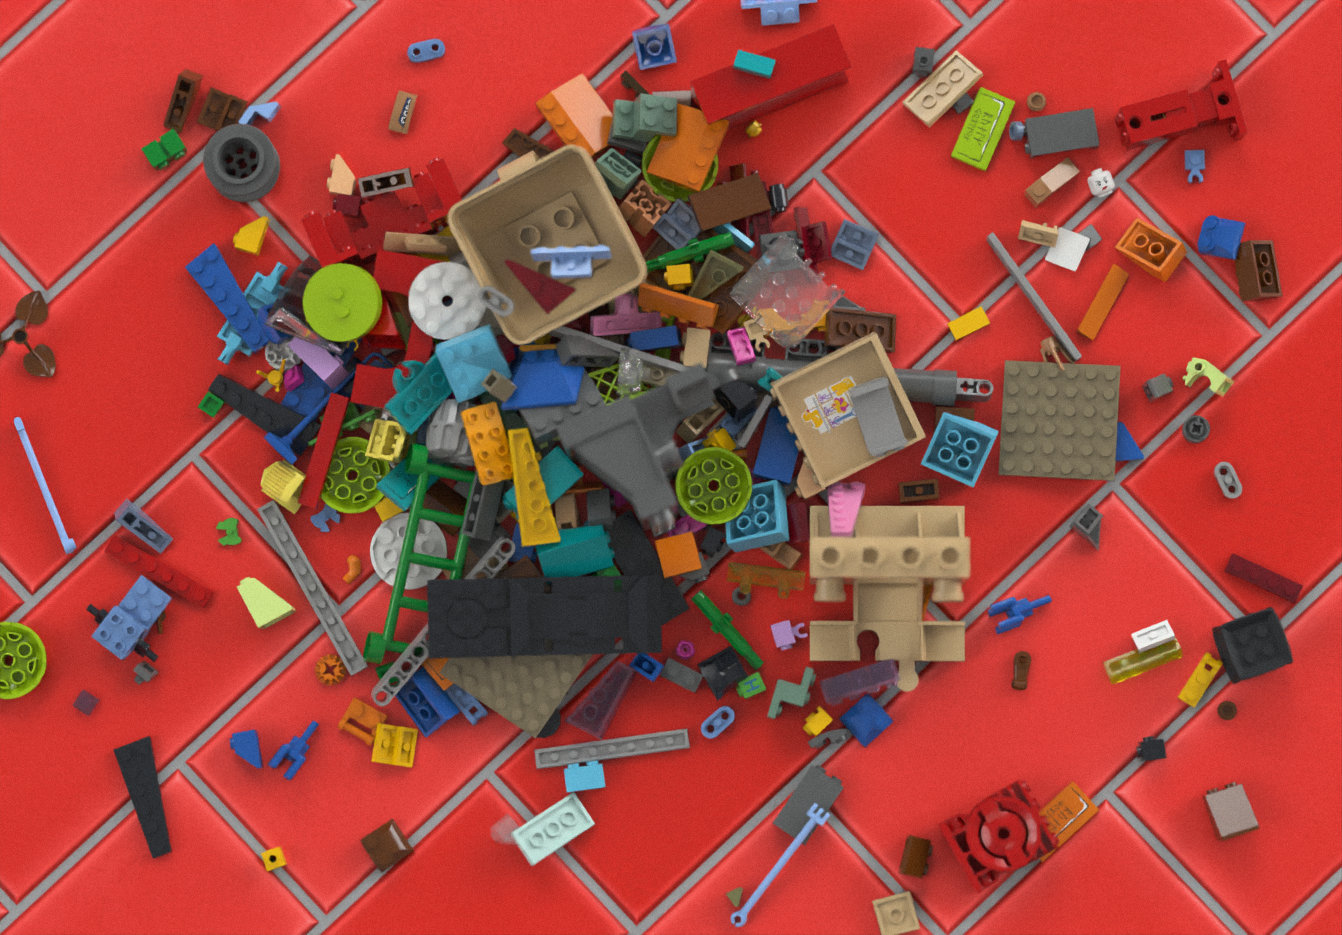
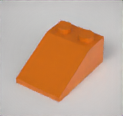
[1115,218,1187,282]

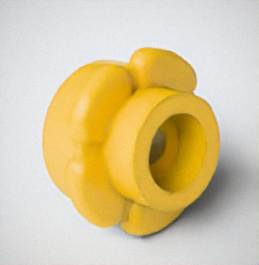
[745,120,762,137]

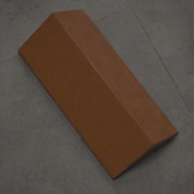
[423,480,467,537]

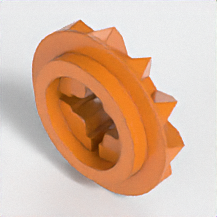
[315,654,346,685]

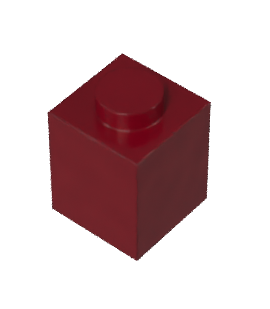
[333,193,362,219]

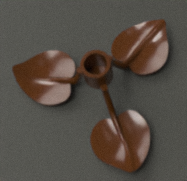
[0,291,56,377]

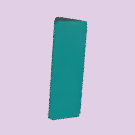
[733,50,776,79]

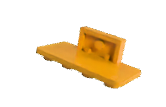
[461,402,513,486]

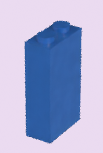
[752,406,799,486]

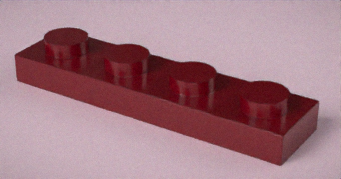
[1224,553,1303,603]

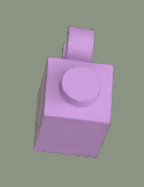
[770,620,807,651]

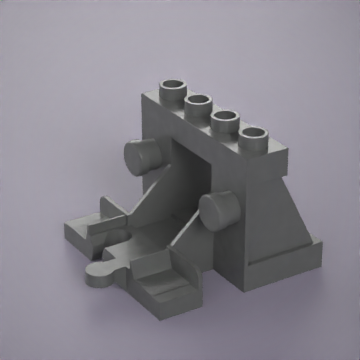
[556,362,739,537]

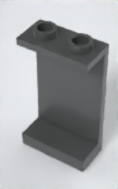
[1023,108,1099,159]
[773,765,844,845]

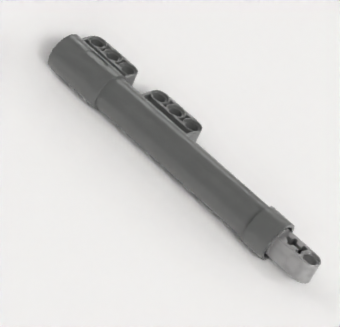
[706,332,993,407]

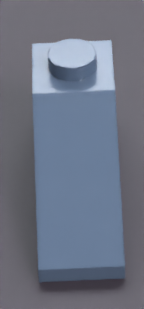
[114,498,173,554]

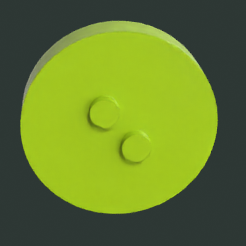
[303,264,382,341]

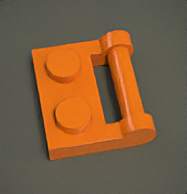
[337,697,388,746]

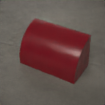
[786,502,810,544]

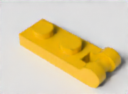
[1177,652,1223,708]

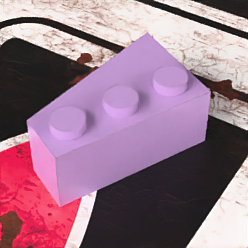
[288,329,349,390]

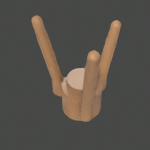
[1040,336,1075,371]

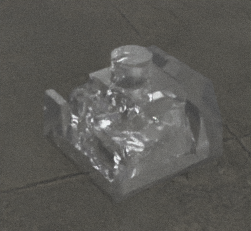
[617,347,650,395]

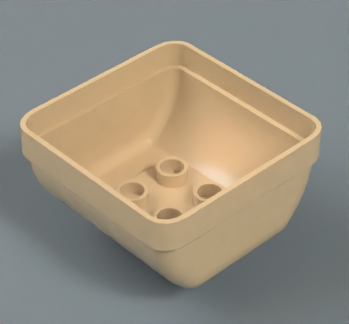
[448,145,647,345]

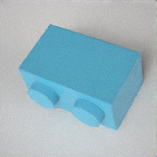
[564,761,606,793]

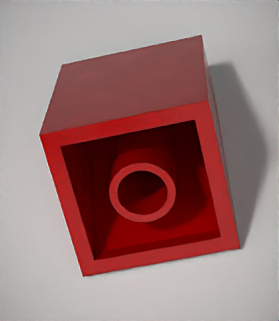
[361,290,406,349]

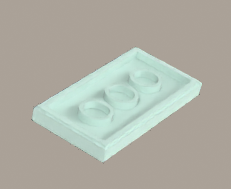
[510,792,595,866]

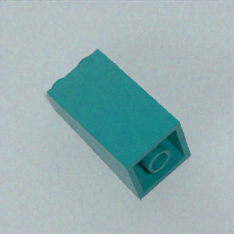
[502,446,583,521]
[535,525,615,585]

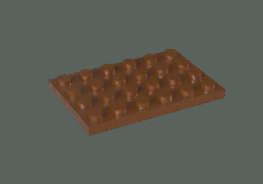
[643,229,771,336]

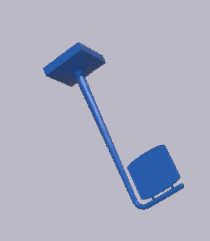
[263,352,394,464]

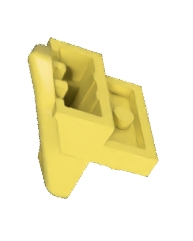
[365,419,411,463]
[261,460,306,514]

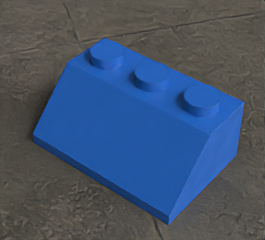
[395,667,460,738]

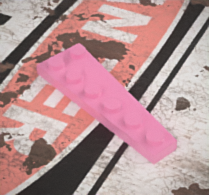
[827,482,865,537]

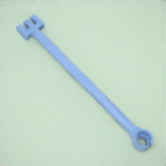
[14,417,77,555]
[731,803,830,927]

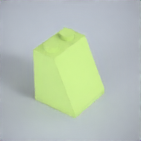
[237,577,297,630]

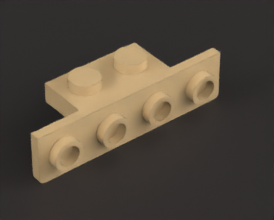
[383,232,460,256]

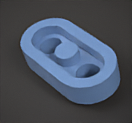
[407,39,445,63]
[701,706,735,738]

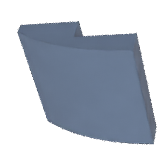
[653,198,701,249]
[831,219,879,270]

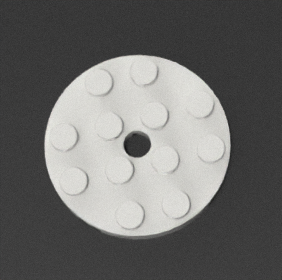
[408,262,486,340]
[370,513,447,590]

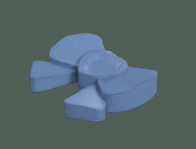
[310,504,340,532]

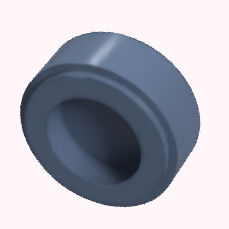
[1009,121,1024,141]

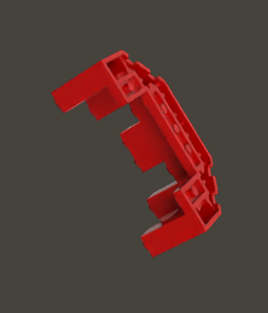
[301,157,462,268]

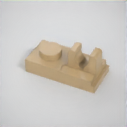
[1018,220,1059,248]

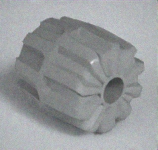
[425,399,477,469]

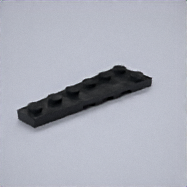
[114,736,172,858]

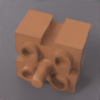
[619,180,672,237]

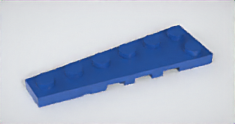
[185,243,270,354]

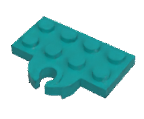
[384,353,453,434]

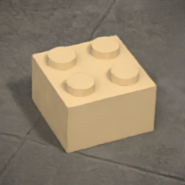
[680,327,710,371]

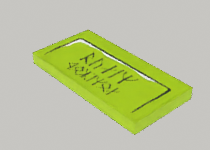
[950,87,1015,171]

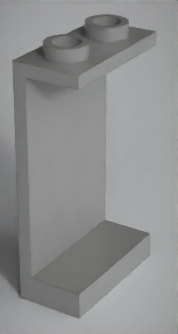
[848,376,908,458]

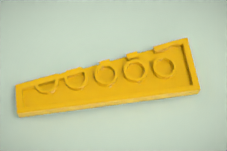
[508,428,561,546]

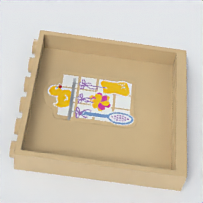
[769,332,926,489]

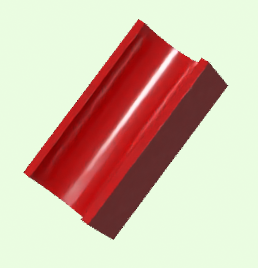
[690,24,851,130]

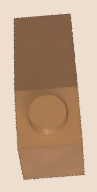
[1024,157,1080,208]

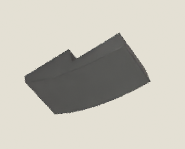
[807,729,848,749]

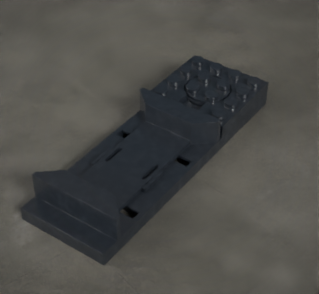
[427,575,662,658]

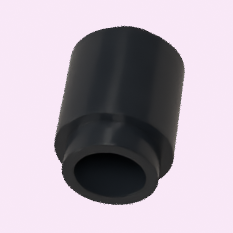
[768,184,789,213]

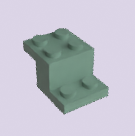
[612,93,677,142]
[595,148,642,199]
[767,667,816,720]

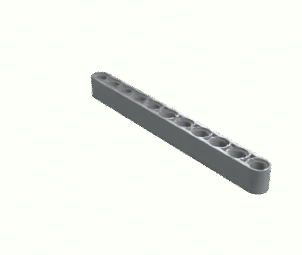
[371,537,515,706]

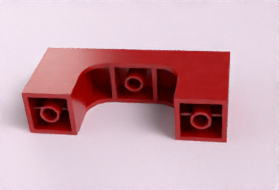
[350,249,445,408]

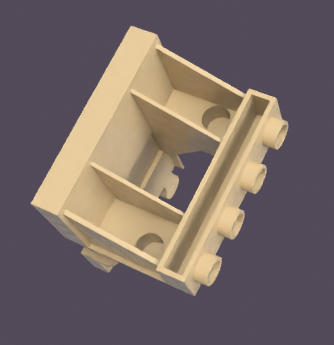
[810,506,970,692]

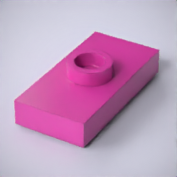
[726,327,756,366]

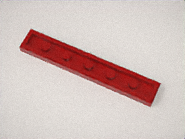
[298,393,351,509]

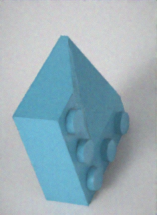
[435,324,512,403]
[921,412,998,488]
[725,480,789,553]

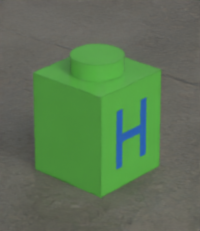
[735,672,766,699]

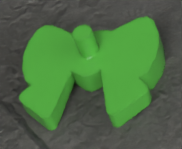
[216,518,242,546]

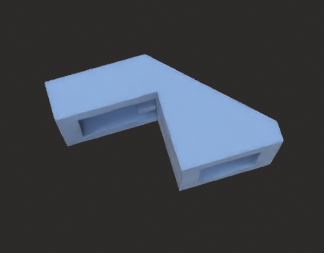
[239,102,281,125]

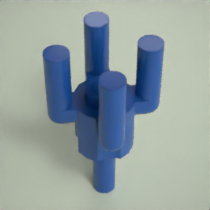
[987,595,1052,635]
[268,720,319,780]

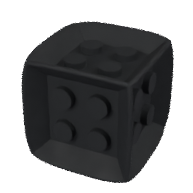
[1212,607,1293,684]

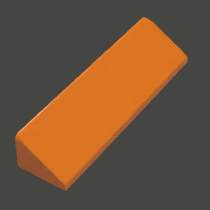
[1076,264,1129,341]

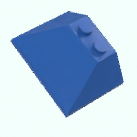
[501,349,585,410]

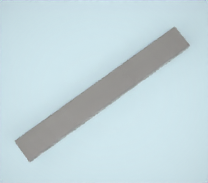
[986,232,1082,362]
[550,326,690,372]
[534,729,690,769]

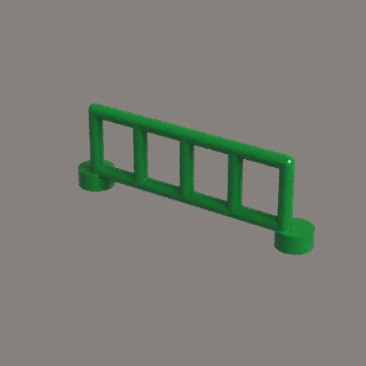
[363,443,475,664]

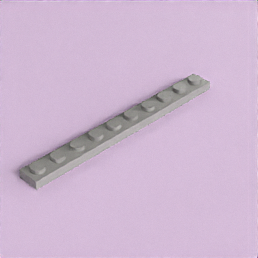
[257,500,369,676]

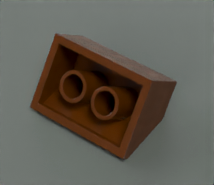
[1234,240,1282,301]

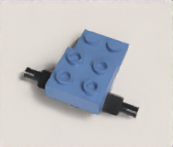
[86,575,173,662]

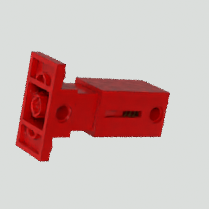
[1115,59,1247,151]

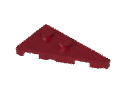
[504,259,577,315]

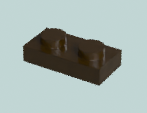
[620,70,650,98]

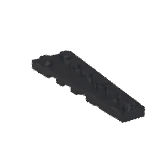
[208,374,321,456]

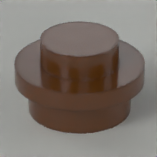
[1217,701,1237,720]

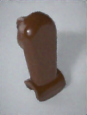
[1011,651,1031,690]

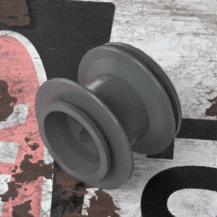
[203,124,280,202]

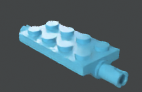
[217,262,290,365]

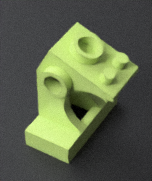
[1183,358,1234,397]

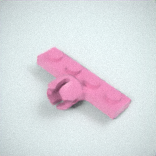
[590,293,662,336]

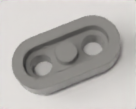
[478,286,515,316]
[1214,462,1242,499]

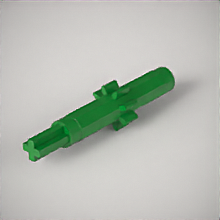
[645,232,735,273]
[691,590,764,670]

